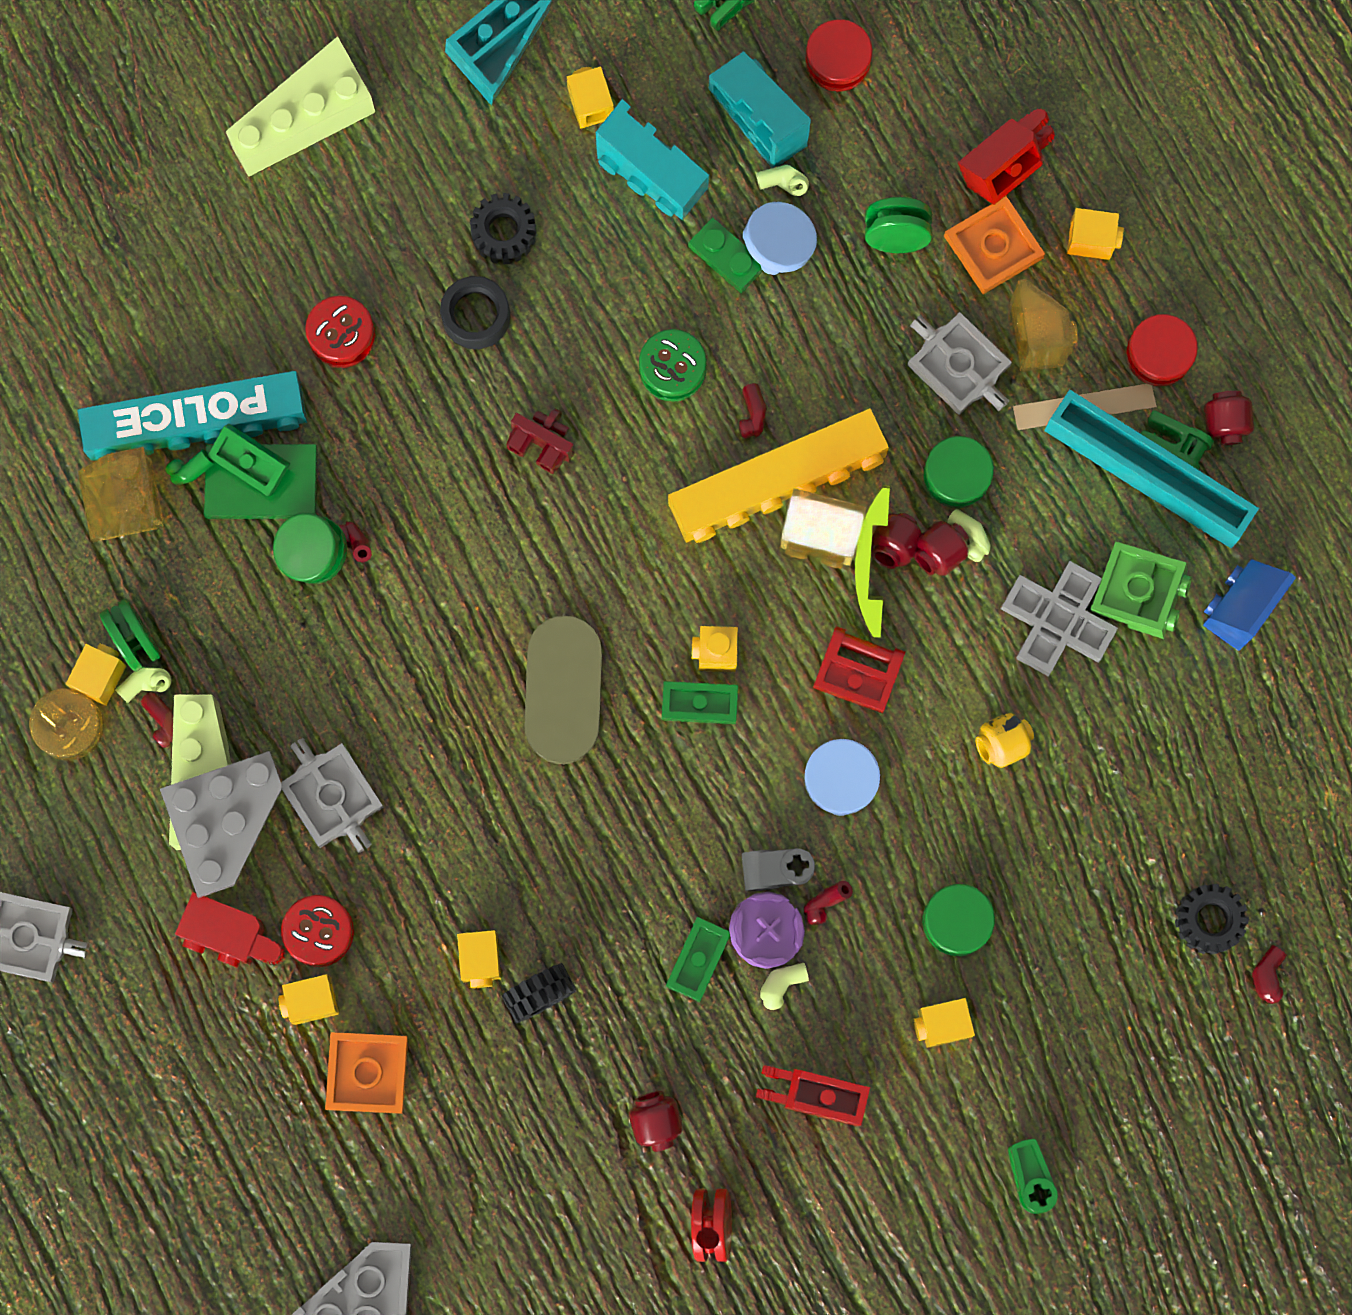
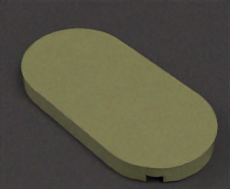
[524,616,602,764]

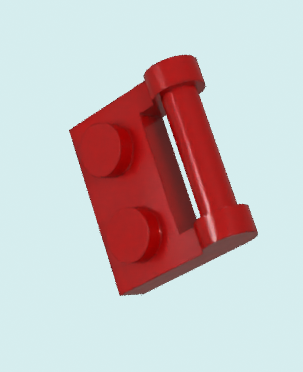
[813,626,906,714]

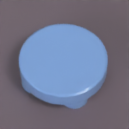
[743,202,817,275]
[804,739,880,816]

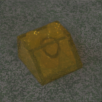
[1010,279,1078,372]
[78,447,164,543]
[779,488,866,568]

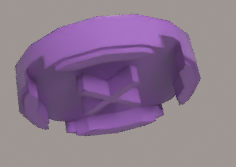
[729,892,805,969]

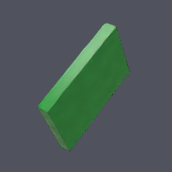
[204,444,318,519]

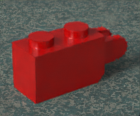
[958,108,1055,205]
[175,892,286,968]
[756,1065,870,1127]

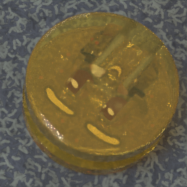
[29,688,104,761]

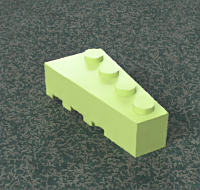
[226,36,375,177]
[169,695,232,850]

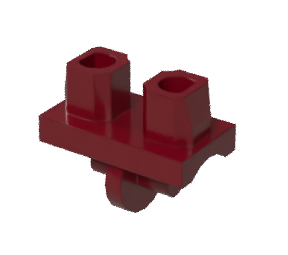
[506,408,575,474]

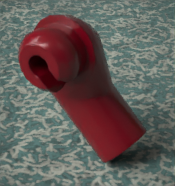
[738,383,767,439]
[339,521,372,562]
[141,692,174,748]
[804,881,853,925]
[1252,945,1287,1004]

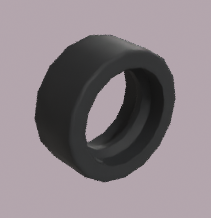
[440,276,510,349]

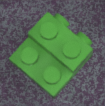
[1091,541,1192,639]

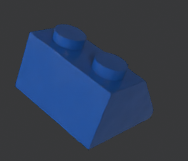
[1203,559,1296,651]

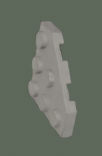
[160,751,282,898]
[292,1242,412,1315]

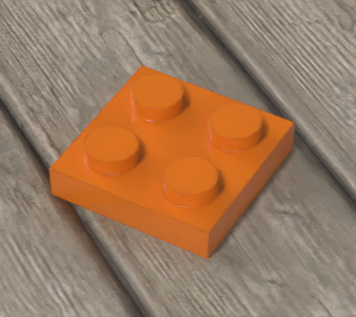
[944,196,1045,295]
[325,1032,408,1114]

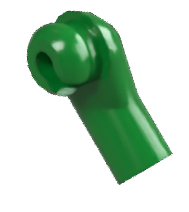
[165,449,215,485]

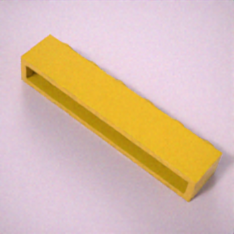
[668,408,889,543]

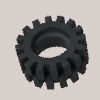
[470,193,536,264]
[1175,884,1249,954]
[502,963,577,1023]

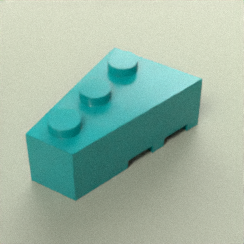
[445,0,551,106]
[709,51,811,168]
[596,99,709,220]

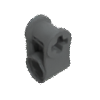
[741,848,815,892]

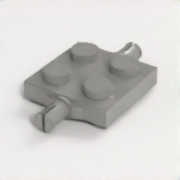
[908,312,1012,415]
[281,738,383,853]
[0,892,90,983]

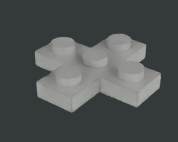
[1001,561,1118,676]

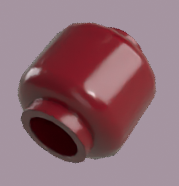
[1204,391,1254,446]
[871,513,922,569]
[914,521,969,576]
[628,1091,683,1152]

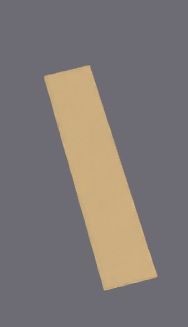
[1013,384,1157,430]

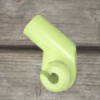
[756,165,809,196]
[948,509,991,562]
[115,667,171,703]
[760,963,809,1010]

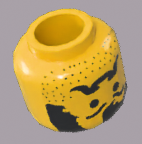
[975,713,1034,768]

